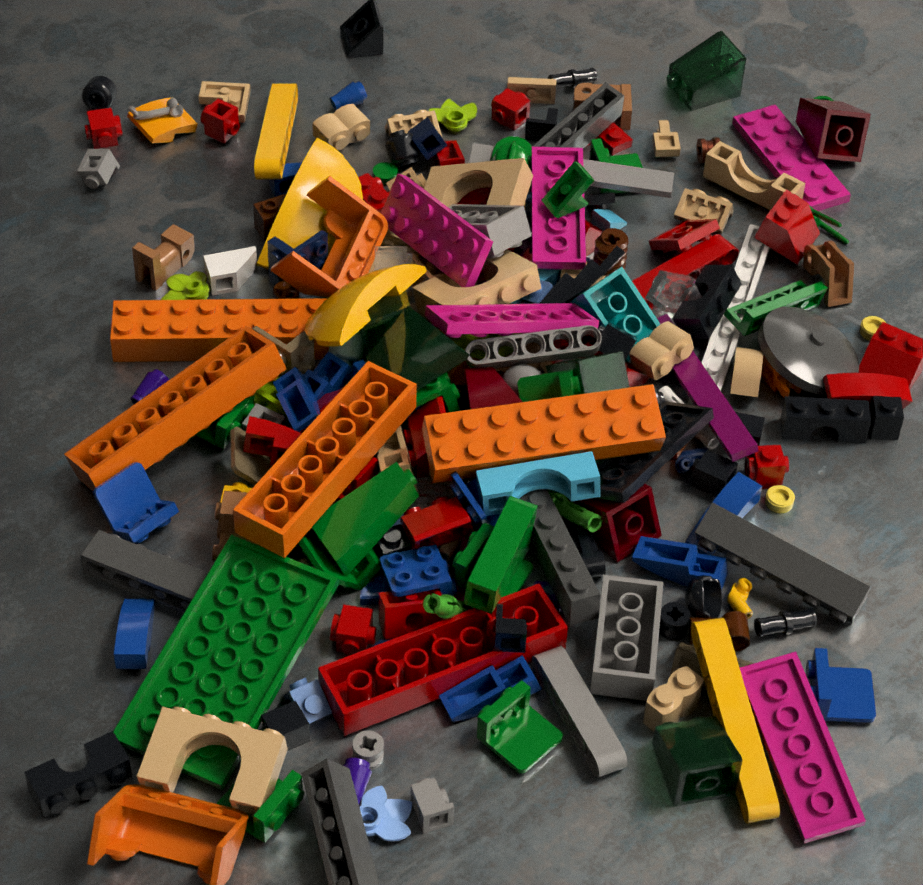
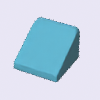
[591,209,627,231]

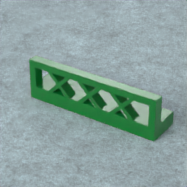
[724,280,828,336]

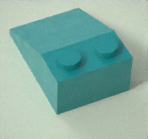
[570,267,660,363]

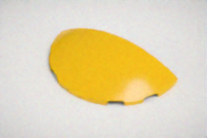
[256,138,364,269]
[305,264,427,347]

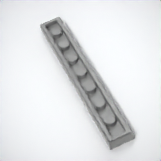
[469,143,674,198]

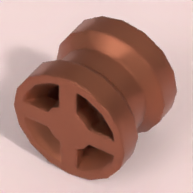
[696,137,720,163]

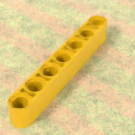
[254,83,298,180]
[691,617,780,824]

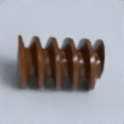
[593,228,629,276]

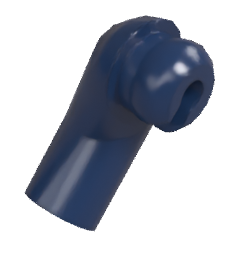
[675,447,709,475]

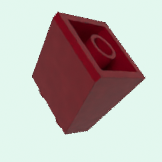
[795,97,871,162]
[464,367,522,410]
[567,484,662,562]

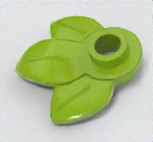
[429,99,477,132]
[161,271,209,300]

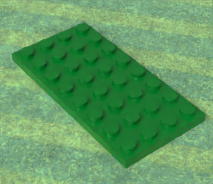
[113,534,340,790]

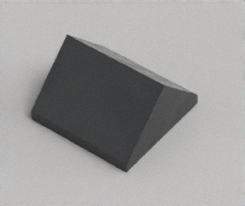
[340,0,383,58]

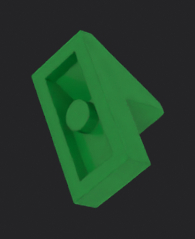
[541,161,594,218]

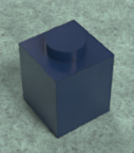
[408,117,447,160]

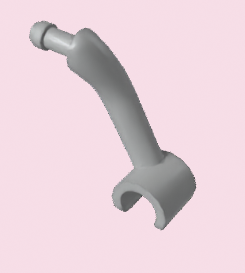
[128,98,183,120]

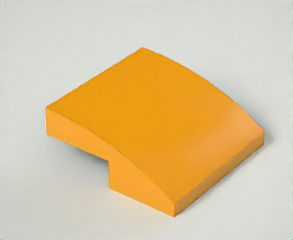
[127,98,198,143]

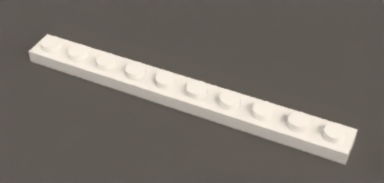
[688,224,770,405]

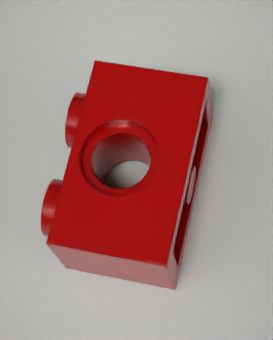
[379,588,444,639]

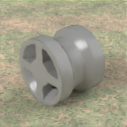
[352,730,384,770]

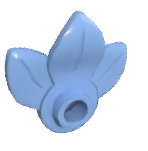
[360,785,412,842]

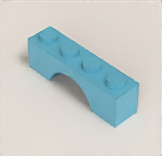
[476,451,600,516]

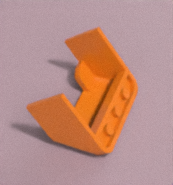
[270,176,388,298]
[87,784,248,885]

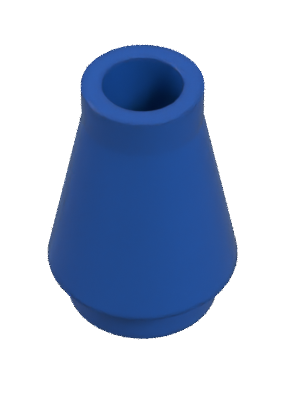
[330,81,368,111]

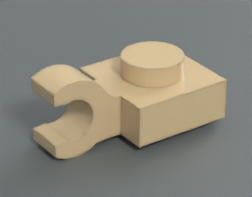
[652,120,681,157]

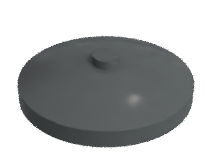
[758,307,859,396]

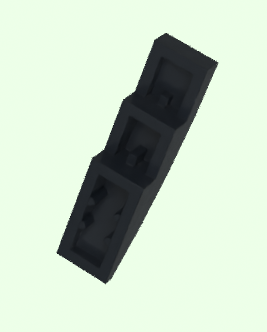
[539,246,625,304]

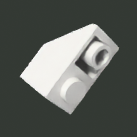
[204,246,257,296]

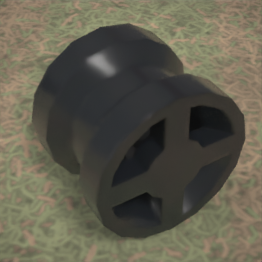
[659,602,690,641]

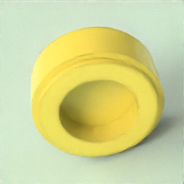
[859,316,886,341]
[765,485,795,513]

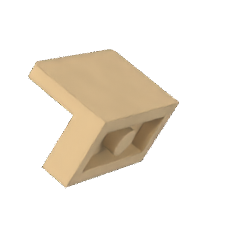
[507,77,556,104]

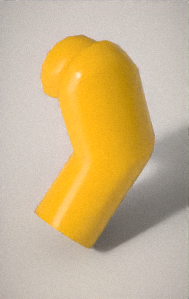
[727,578,753,619]

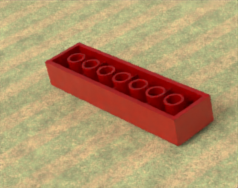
[318,583,568,736]

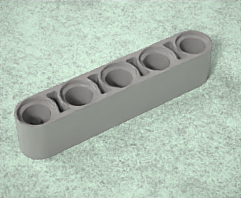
[465,325,602,369]
[531,646,628,778]

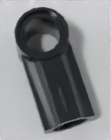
[567,524,606,578]

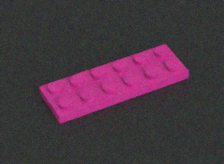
[732,105,851,211]
[531,147,586,270]
[381,174,494,287]
[425,303,599,338]
[740,652,866,844]

